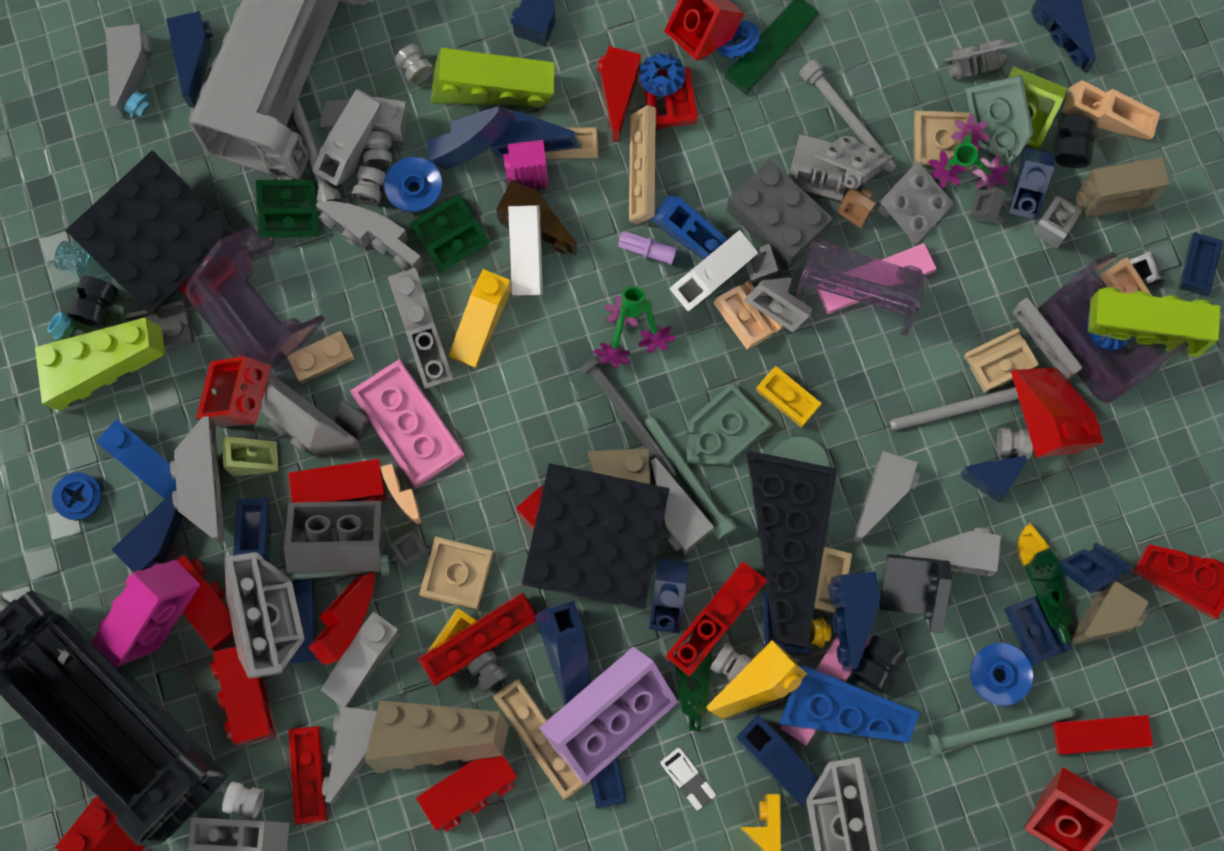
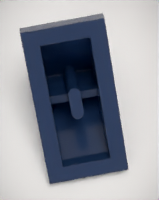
[961,455,1027,502]

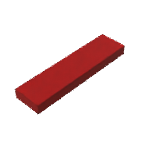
[417,592,537,686]

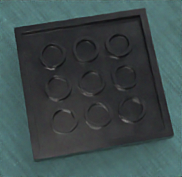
[65,150,237,316]
[522,463,670,611]

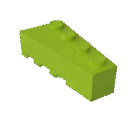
[431,48,555,107]
[1088,287,1221,357]
[35,318,165,412]

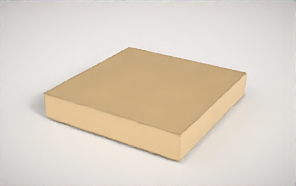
[913,111,973,170]
[419,536,495,611]

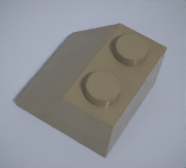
[1070,581,1149,645]

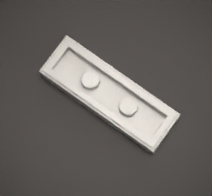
[508,205,543,295]

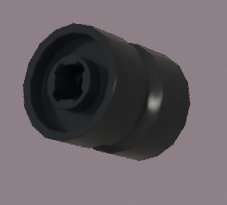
[1054,115,1097,168]
[67,275,119,329]
[850,635,908,694]

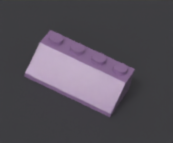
[539,646,678,785]

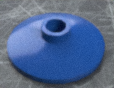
[384,157,442,212]
[970,643,1033,706]

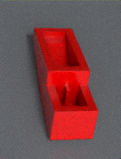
[308,571,375,665]

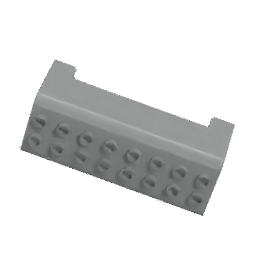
[188,0,375,180]

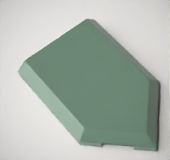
[965,75,1034,167]
[687,382,773,465]

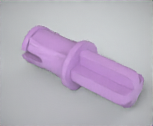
[618,232,677,265]

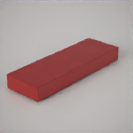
[1052,715,1153,755]
[288,726,328,825]

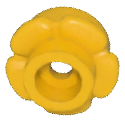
[809,617,831,648]

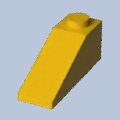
[449,269,512,368]
[706,640,807,719]

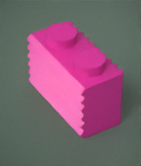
[503,140,549,190]

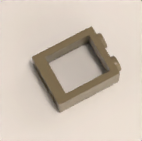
[1076,157,1170,218]

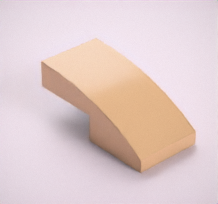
[380,464,422,525]

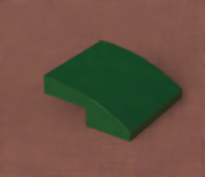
[255,180,319,238]
[409,194,490,273]

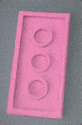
[350,359,465,489]

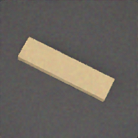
[629,105,656,225]
[492,679,590,800]

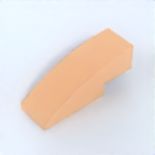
[1062,80,1160,140]

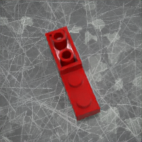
[665,561,766,677]

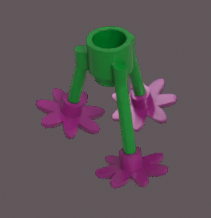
[929,114,1010,189]
[593,286,676,368]

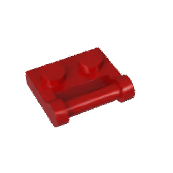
[639,67,697,131]

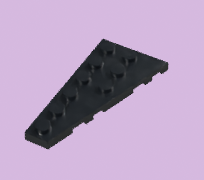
[746,450,837,649]

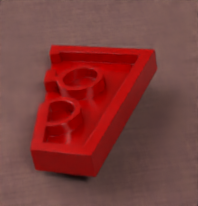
[1132,544,1224,620]

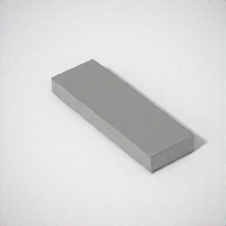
[1013,297,1083,381]

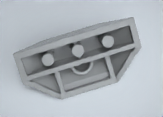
[262,372,360,455]
[170,417,225,543]
[225,552,304,679]
[806,757,884,851]

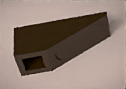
[496,180,577,256]

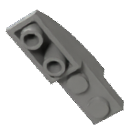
[316,200,424,273]
[388,268,453,389]

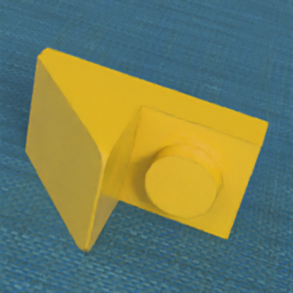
[740,794,781,851]

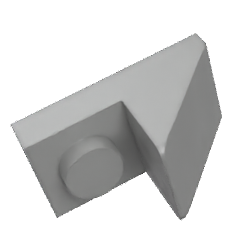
[1033,195,1082,248]
[745,278,812,332]

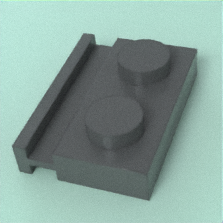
[125,300,194,350]

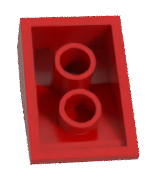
[1011,367,1104,458]

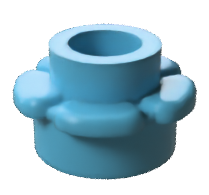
[124,91,150,118]
[47,312,75,340]

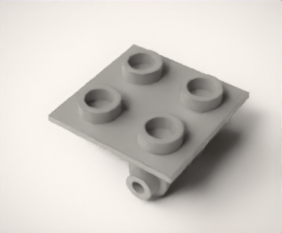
[944,39,1017,79]
[788,135,846,201]
[814,136,893,189]
[878,161,954,244]

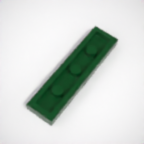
[724,0,819,95]

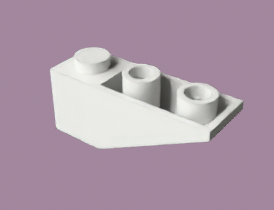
[669,230,758,311]

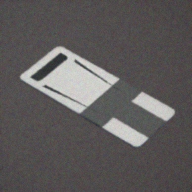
[660,748,716,810]

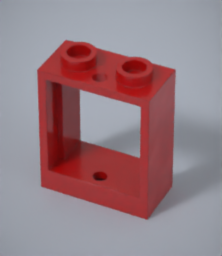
[195,356,271,427]

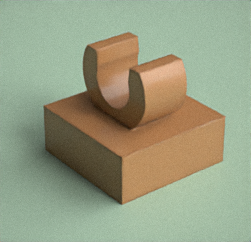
[837,188,876,228]

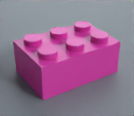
[92,560,200,667]

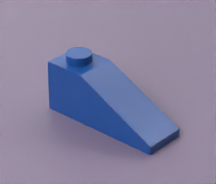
[650,196,728,260]
[96,419,176,499]

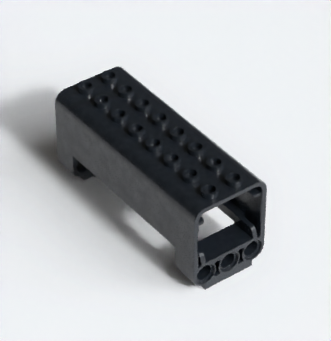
[0,591,229,845]

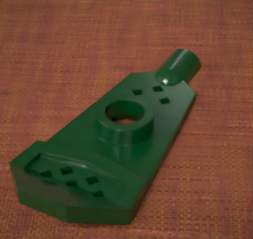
[1025,550,1073,644]
[675,650,712,731]

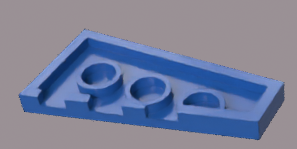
[778,665,920,743]

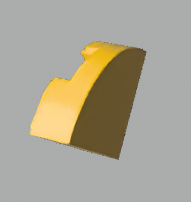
[1017,523,1050,566]

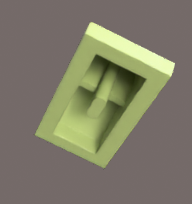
[222,436,279,477]

